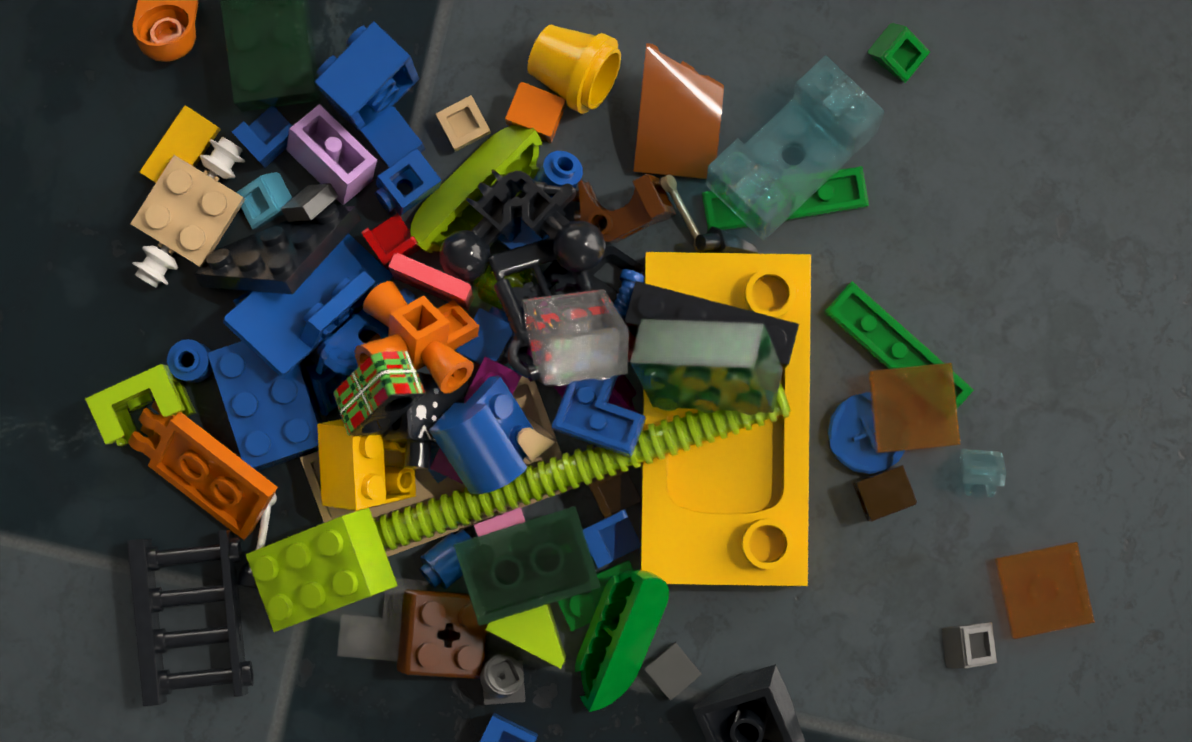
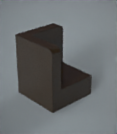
[853,465,917,521]
[588,469,642,519]

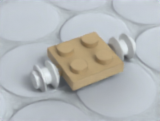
[131,137,246,288]

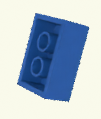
[315,21,419,137]
[207,341,322,471]

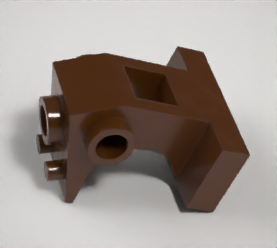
[573,174,677,243]

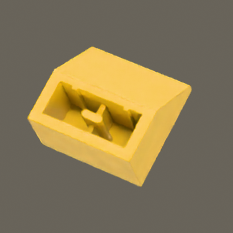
[317,419,416,510]

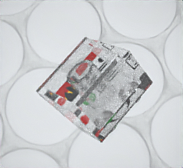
[523,289,629,386]

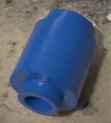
[534,151,583,198]
[167,339,213,383]
[419,529,482,589]

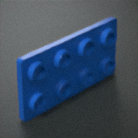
[223,234,392,377]

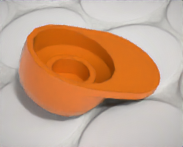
[133,0,198,62]

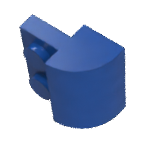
[429,376,534,494]

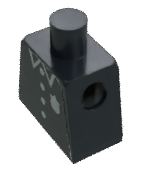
[382,371,468,470]

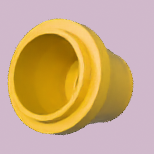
[527,24,621,114]

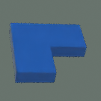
[552,350,646,457]

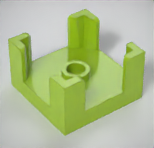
[85,364,196,447]

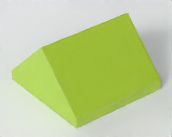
[486,601,566,669]

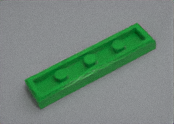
[701,166,869,231]
[824,281,974,421]

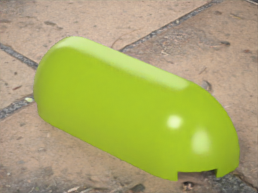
[410,125,542,253]

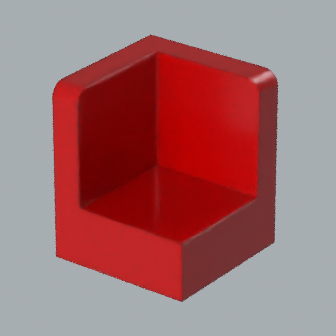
[361,213,421,270]

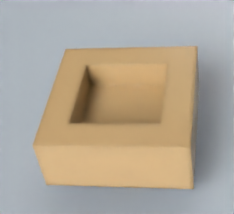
[436,95,491,152]

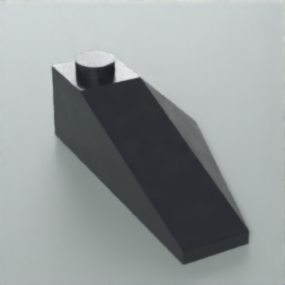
[693,664,805,742]

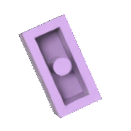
[286,104,377,205]

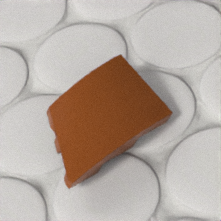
[633,43,724,180]

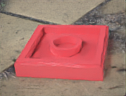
[389,253,474,310]

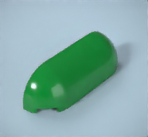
[575,570,669,712]

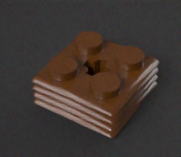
[397,589,490,679]

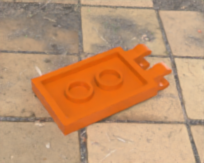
[128,401,278,540]

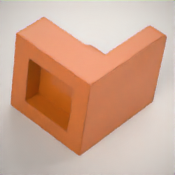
[505,82,566,143]

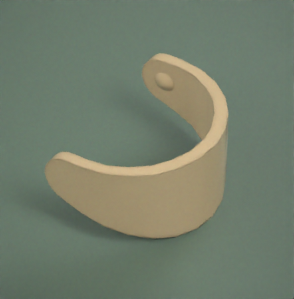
[517,415,557,462]

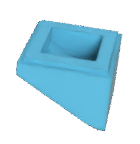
[236,172,292,230]

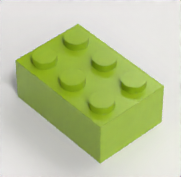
[245,508,398,632]

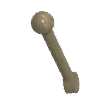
[660,174,706,252]

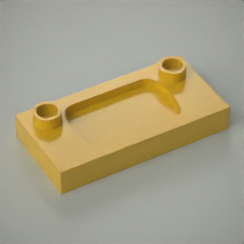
[640,252,811,586]

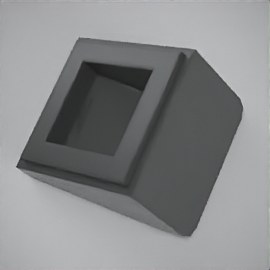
[942,622,997,668]

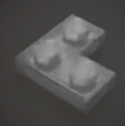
[338,578,428,661]

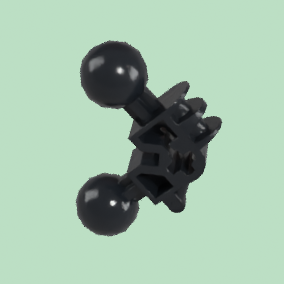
[440,169,605,281]

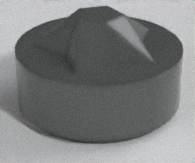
[480,654,524,699]

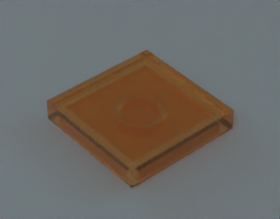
[868,363,961,453]
[995,542,1095,639]

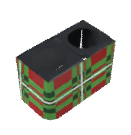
[333,351,425,436]

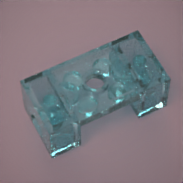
[706,55,885,241]

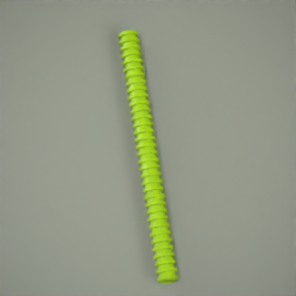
[373,381,791,552]

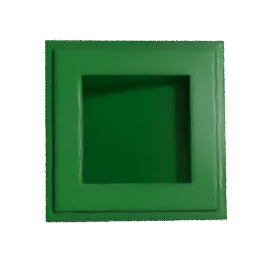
[867,23,930,83]

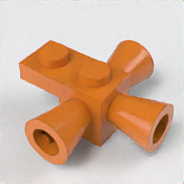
[355,281,479,393]

